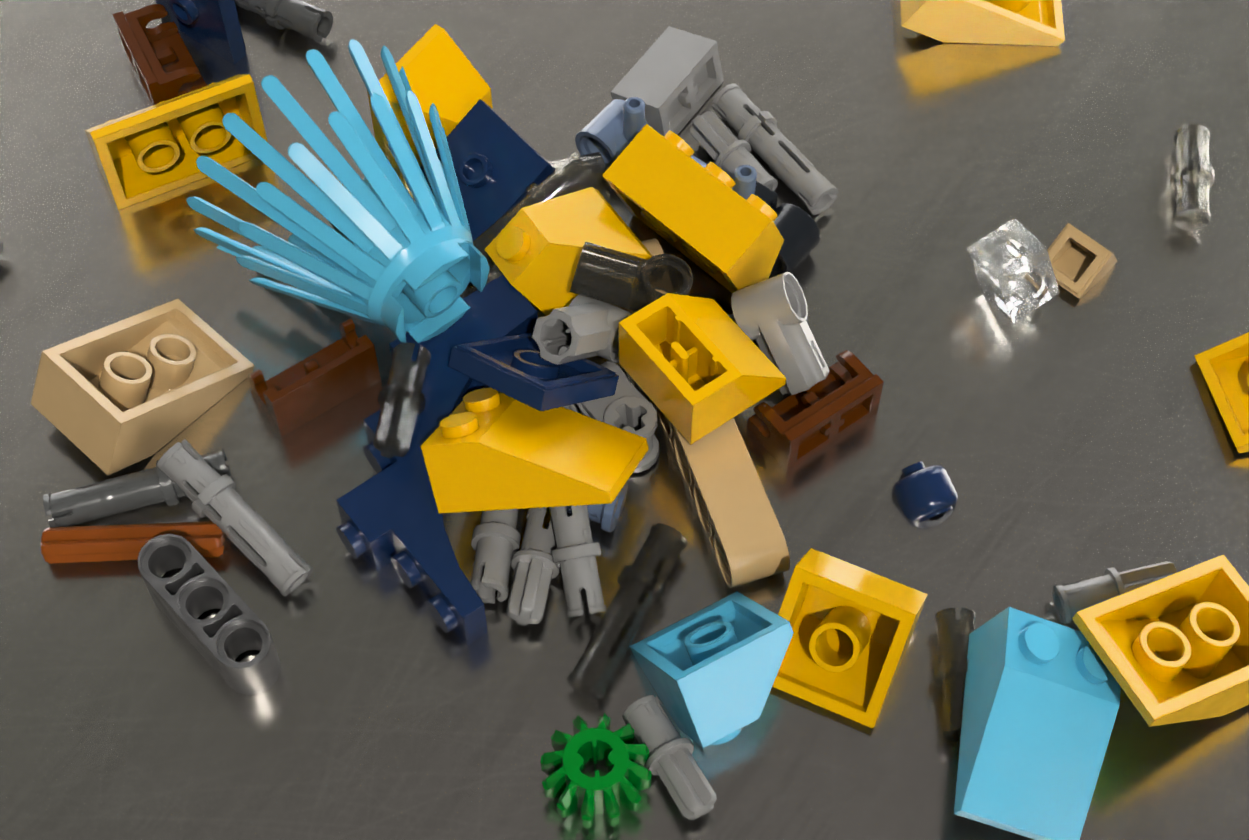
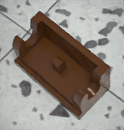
[112,4,207,106]
[248,318,381,437]
[747,350,884,472]

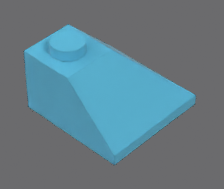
[630,591,794,748]

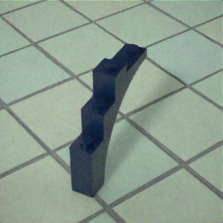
[336,274,538,646]

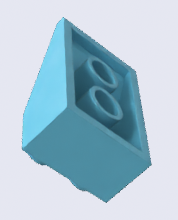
[954,607,1121,840]

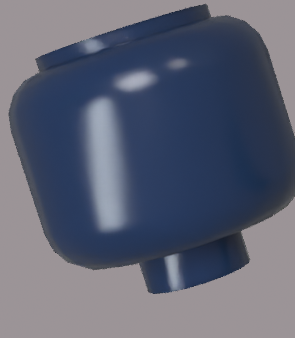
[892,461,958,522]

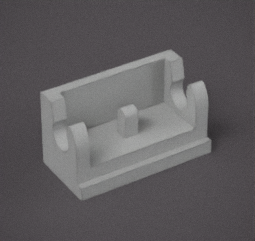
[611,26,724,136]

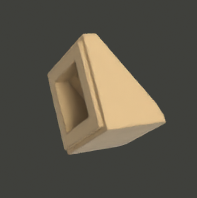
[1034,223,1117,300]

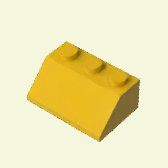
[85,74,268,210]
[602,124,784,294]

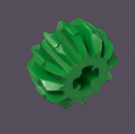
[540,713,652,830]

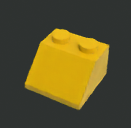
[772,548,928,729]

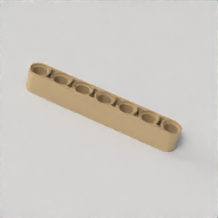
[613,238,790,588]

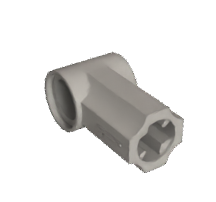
[731,271,830,395]
[532,293,633,365]

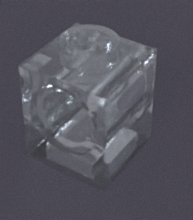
[967,218,1060,323]

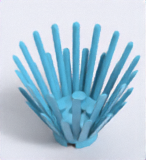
[186,39,490,343]

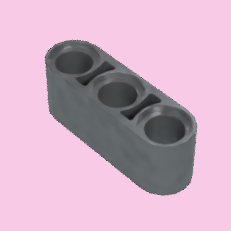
[138,534,281,695]

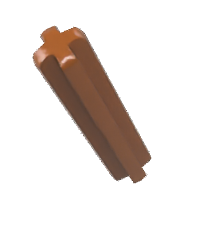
[41,521,226,564]

